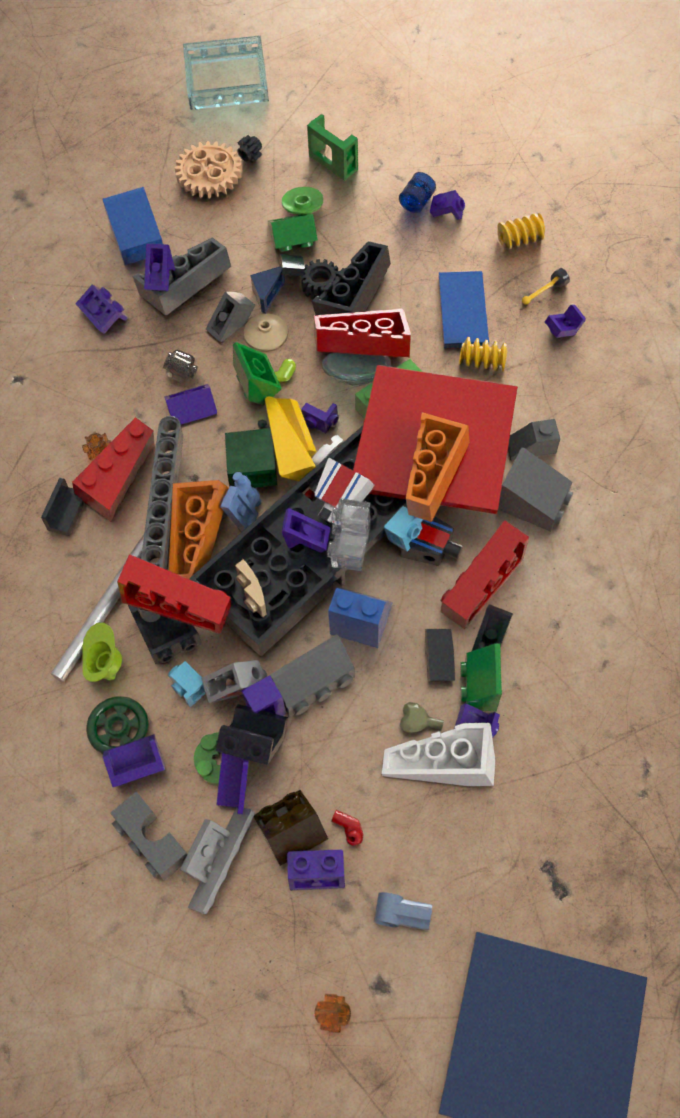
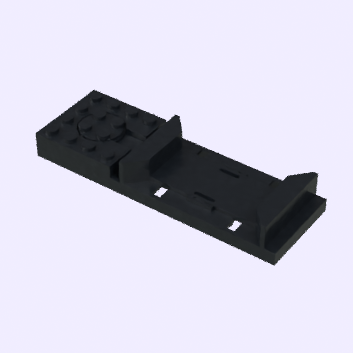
[189,425,407,656]

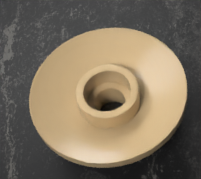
[244,314,288,351]

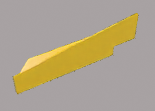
[265,396,317,482]

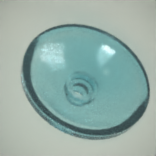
[322,353,391,386]

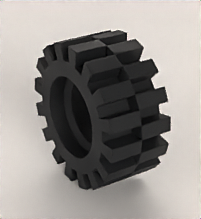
[301,259,339,300]

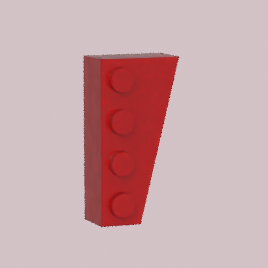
[440,520,529,630]

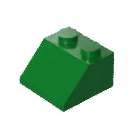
[268,213,318,252]
[233,342,282,406]
[460,644,502,711]

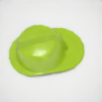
[82,623,122,682]

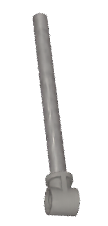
[51,492,167,682]

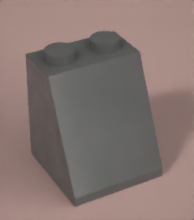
[498,447,574,532]

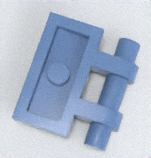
[220,472,262,532]

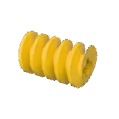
[497,213,545,249]
[459,337,508,372]

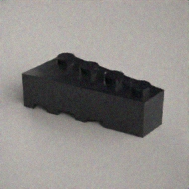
[312,241,391,316]

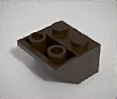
[253,790,329,866]

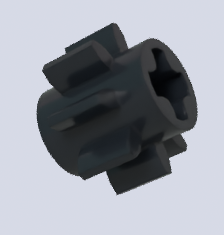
[237,135,262,163]

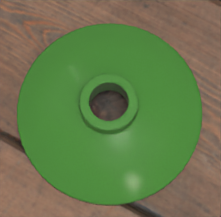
[282,187,324,215]

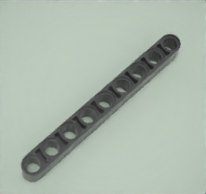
[137,416,184,622]

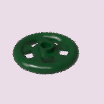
[86,696,149,754]

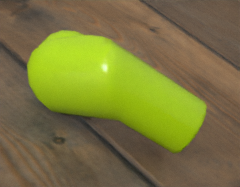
[275,359,296,383]

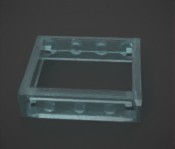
[183,35,269,110]

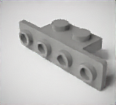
[180,807,255,914]

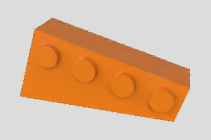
[169,480,229,579]

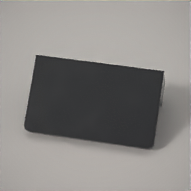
[41,478,85,536]

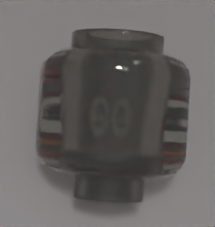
[163,349,198,383]

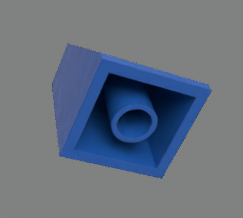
[102,187,163,265]
[328,588,393,648]

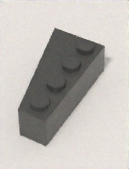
[132,237,231,316]

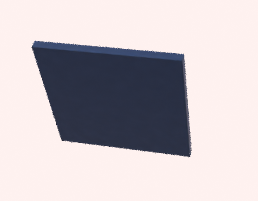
[438,932,647,1118]

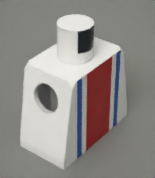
[315,458,375,523]

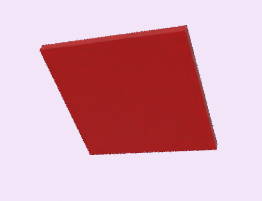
[353,365,518,514]

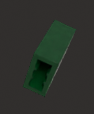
[225,428,278,488]

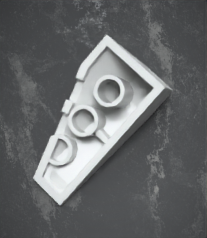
[382,723,495,786]

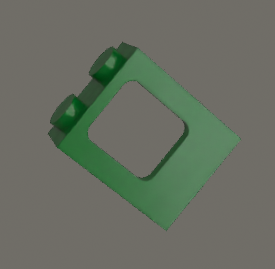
[307,114,358,181]

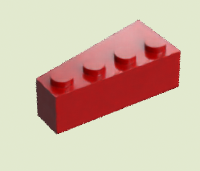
[314,309,411,358]
[72,417,154,522]
[117,554,231,634]

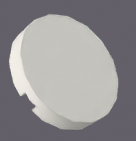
[312,435,344,466]

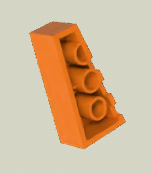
[406,412,470,522]

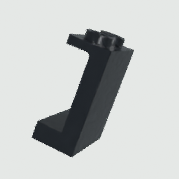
[128,605,202,665]
[216,704,288,765]

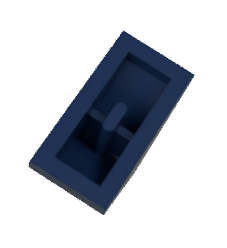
[250,266,285,314]

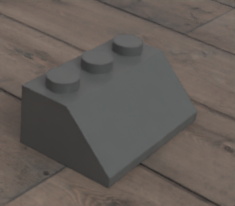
[270,634,355,717]

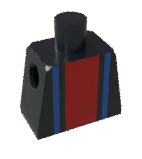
[401,516,463,566]

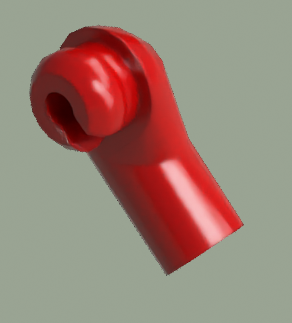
[331,810,364,846]

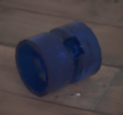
[399,172,436,213]

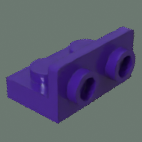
[75,284,128,334]
[287,849,345,890]

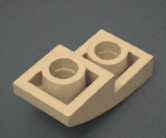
[235,560,267,617]

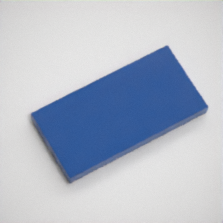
[438,271,489,348]

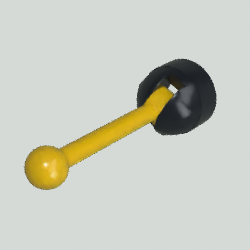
[522,268,570,305]

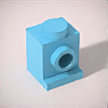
[384,506,423,551]
[168,661,206,707]

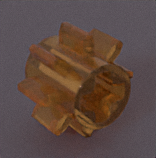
[82,431,111,460]
[315,994,351,1033]

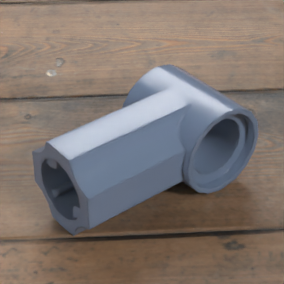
[374,892,432,930]

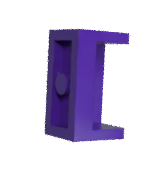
[241,675,286,716]
[103,734,165,787]

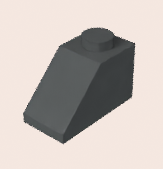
[206,291,255,342]
[508,419,560,460]

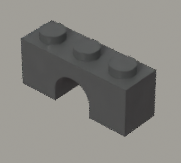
[111,792,187,881]

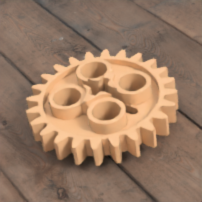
[175,141,243,198]

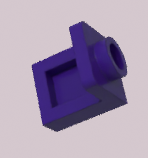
[430,190,465,220]
[544,304,586,338]
[301,403,339,434]
[454,704,500,738]

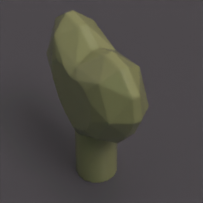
[400,702,444,733]

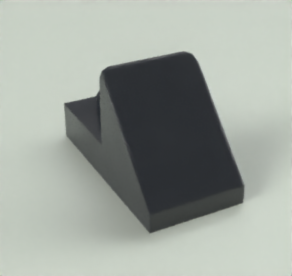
[472,604,513,651]

